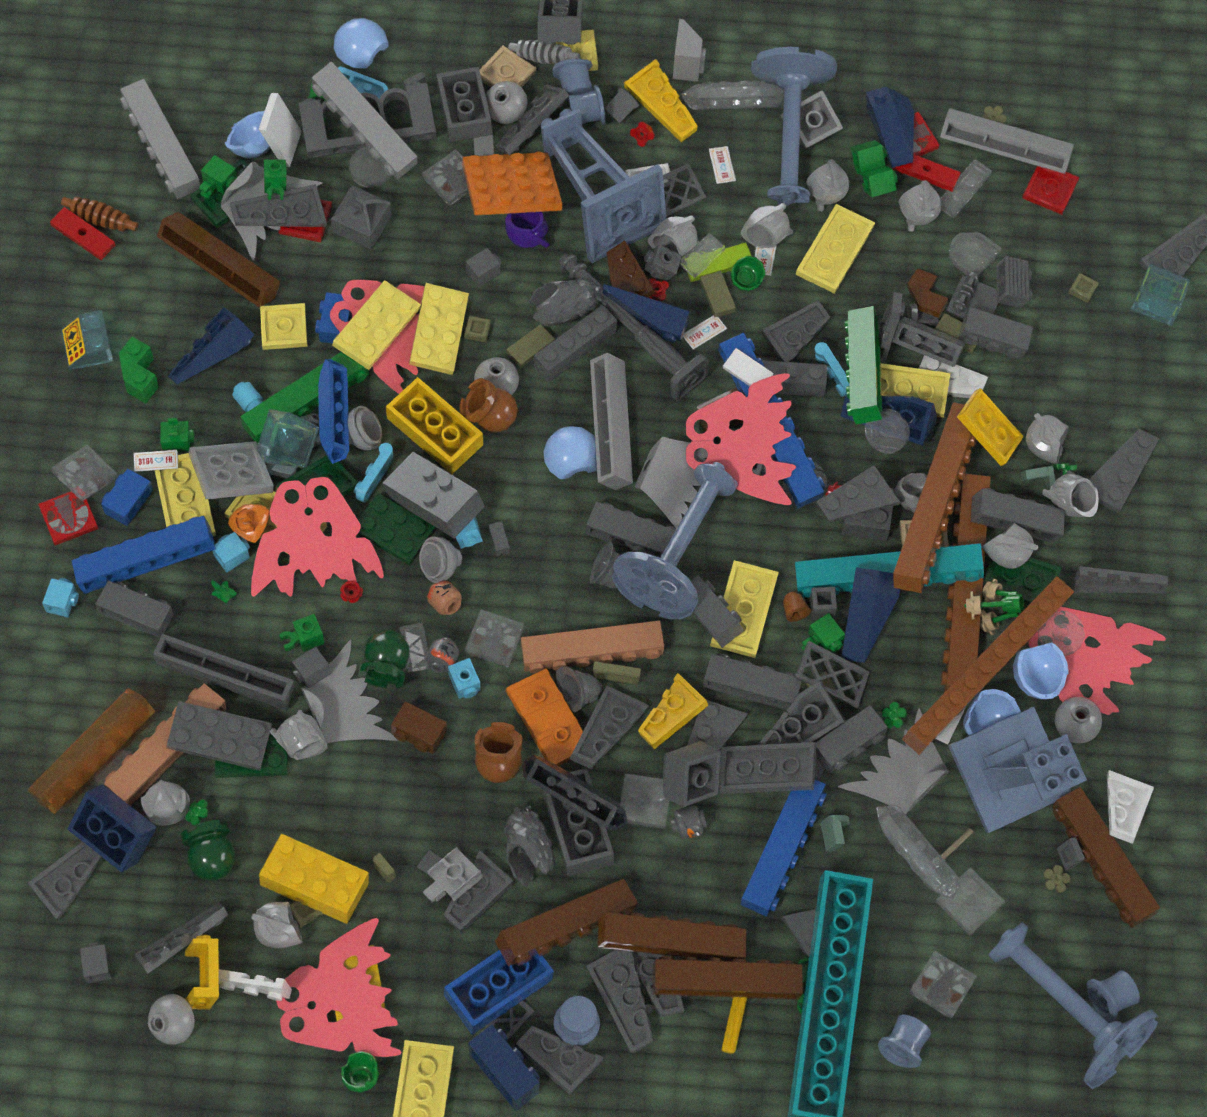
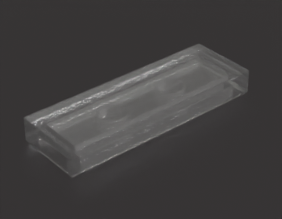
[940,159,992,218]

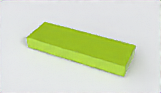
[684,243,751,282]

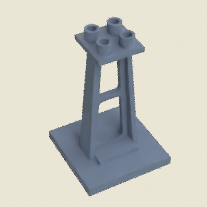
[541,108,666,264]
[948,707,1087,833]

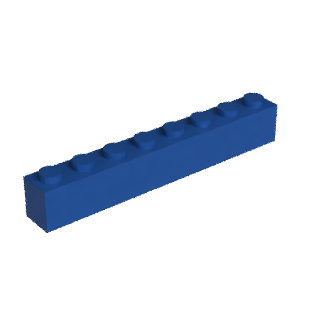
[718,333,825,508]

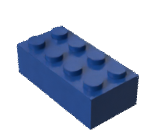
[444,950,554,1035]

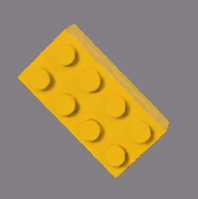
[386,377,483,474]
[259,833,369,924]

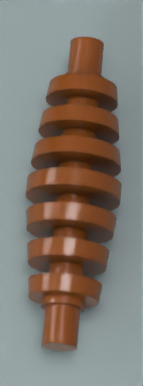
[61,196,139,232]

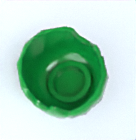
[730,256,765,292]
[341,1051,379,1093]

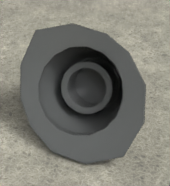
[590,541,619,588]
[555,666,603,712]

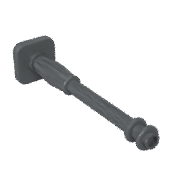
[559,254,709,402]

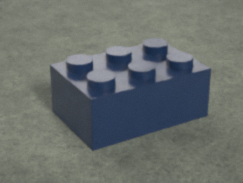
[67,784,157,872]
[468,1024,540,1111]

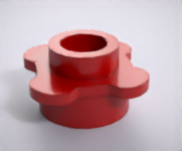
[630,121,655,147]
[649,278,669,301]

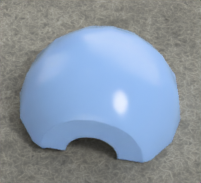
[334,18,388,69]
[225,111,270,158]
[543,426,597,479]
[1013,642,1069,699]
[963,689,1021,736]

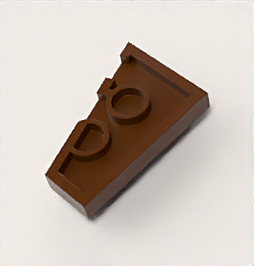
[606,241,656,298]

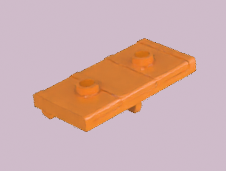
[506,668,583,766]

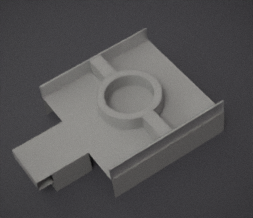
[423,847,483,902]

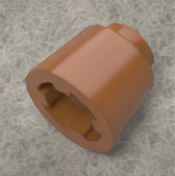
[783,592,811,622]

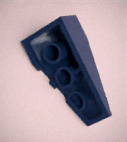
[866,87,914,168]
[603,284,689,342]
[168,307,254,384]
[841,395,937,446]
[841,567,900,663]

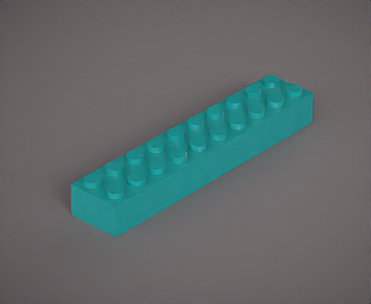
[788,870,873,1117]

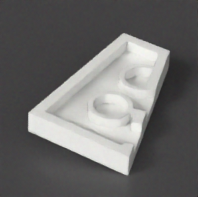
[1107,770,1154,844]

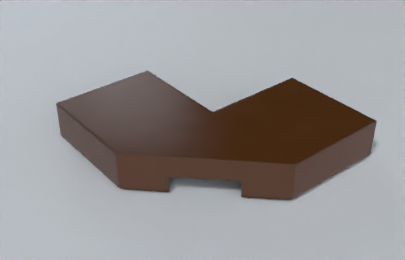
[907,268,948,318]

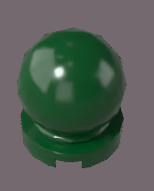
[358,630,410,689]
[181,820,235,881]

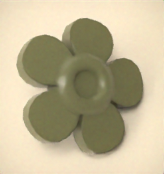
[982,106,1006,124]
[1043,865,1070,893]

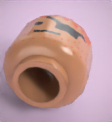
[427,580,462,615]

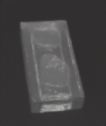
[679,233,725,278]

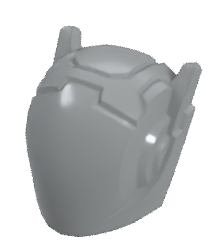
[806,159,849,211]
[898,180,941,232]
[741,203,793,249]
[648,215,701,257]
[1026,413,1069,464]
[1043,471,1099,517]
[982,523,1038,569]
[270,710,327,760]
[251,902,303,948]

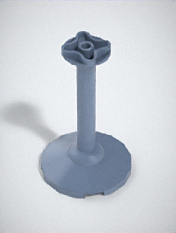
[751,47,837,206]
[612,462,738,619]
[989,922,1159,1089]

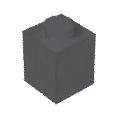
[466,248,501,288]
[809,587,837,620]
[292,647,331,688]
[80,943,112,983]

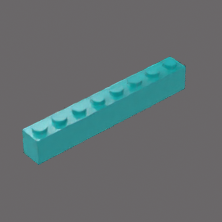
[795,544,984,598]

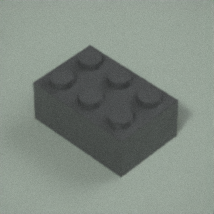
[538,0,583,45]
[436,67,492,142]

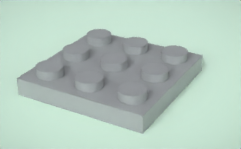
[189,441,274,499]

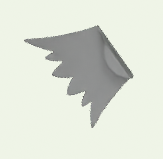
[221,162,323,261]
[635,436,708,529]
[301,640,398,743]
[838,708,950,814]

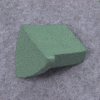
[1020,466,1055,490]
[820,815,850,852]

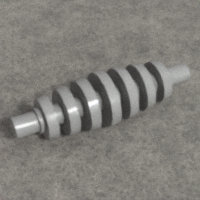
[508,40,580,64]

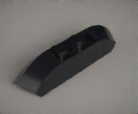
[523,755,628,831]

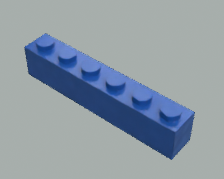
[72,515,216,594]
[740,780,827,917]

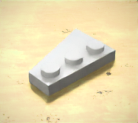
[919,355,988,398]
[219,969,292,1001]

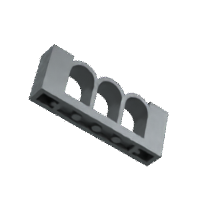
[299,82,436,159]

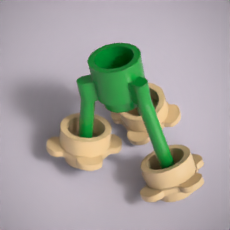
[964,579,1024,635]

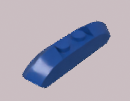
[318,359,349,464]

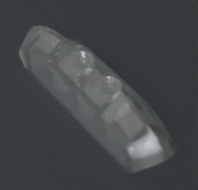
[681,80,784,110]
[876,805,959,898]

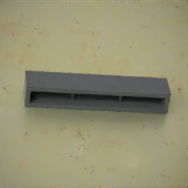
[153,634,296,711]

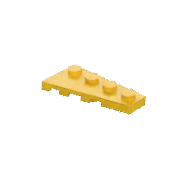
[624,59,698,142]

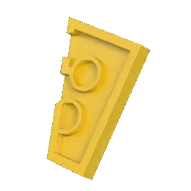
[638,673,708,749]

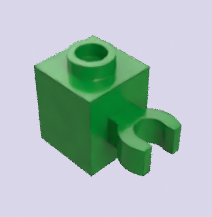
[199,155,237,199]
[264,159,286,200]
[160,418,195,452]
[801,613,845,653]
[279,614,325,652]

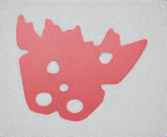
[330,280,425,394]
[686,373,796,505]
[251,477,384,597]
[1029,607,1166,719]
[276,918,401,1057]

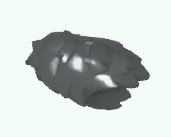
[528,278,603,326]
[504,805,555,887]

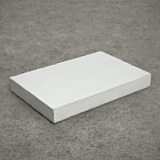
[259,93,302,167]

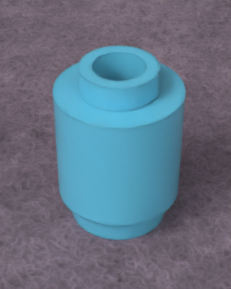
[232,382,263,412]

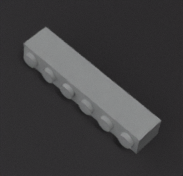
[312,61,417,180]
[119,79,200,199]
[940,108,1074,174]
[590,353,633,490]

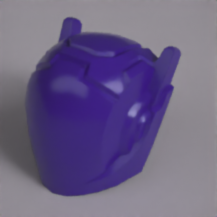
[505,212,550,248]

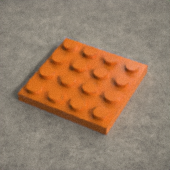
[462,152,562,215]

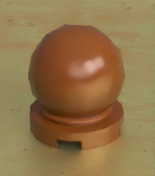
[459,378,518,433]
[475,722,522,783]

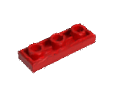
[892,154,961,192]
[50,207,116,260]

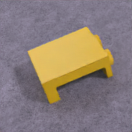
[185,935,219,1010]

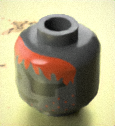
[426,637,460,673]

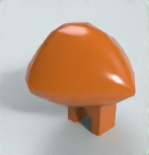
[228,504,269,543]

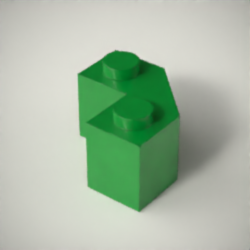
[851,140,897,197]
[119,336,159,404]

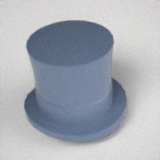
[552,59,594,102]
[569,85,606,125]
[1087,970,1140,1023]
[554,996,600,1046]
[878,1015,931,1068]

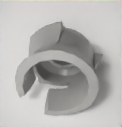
[141,780,190,826]

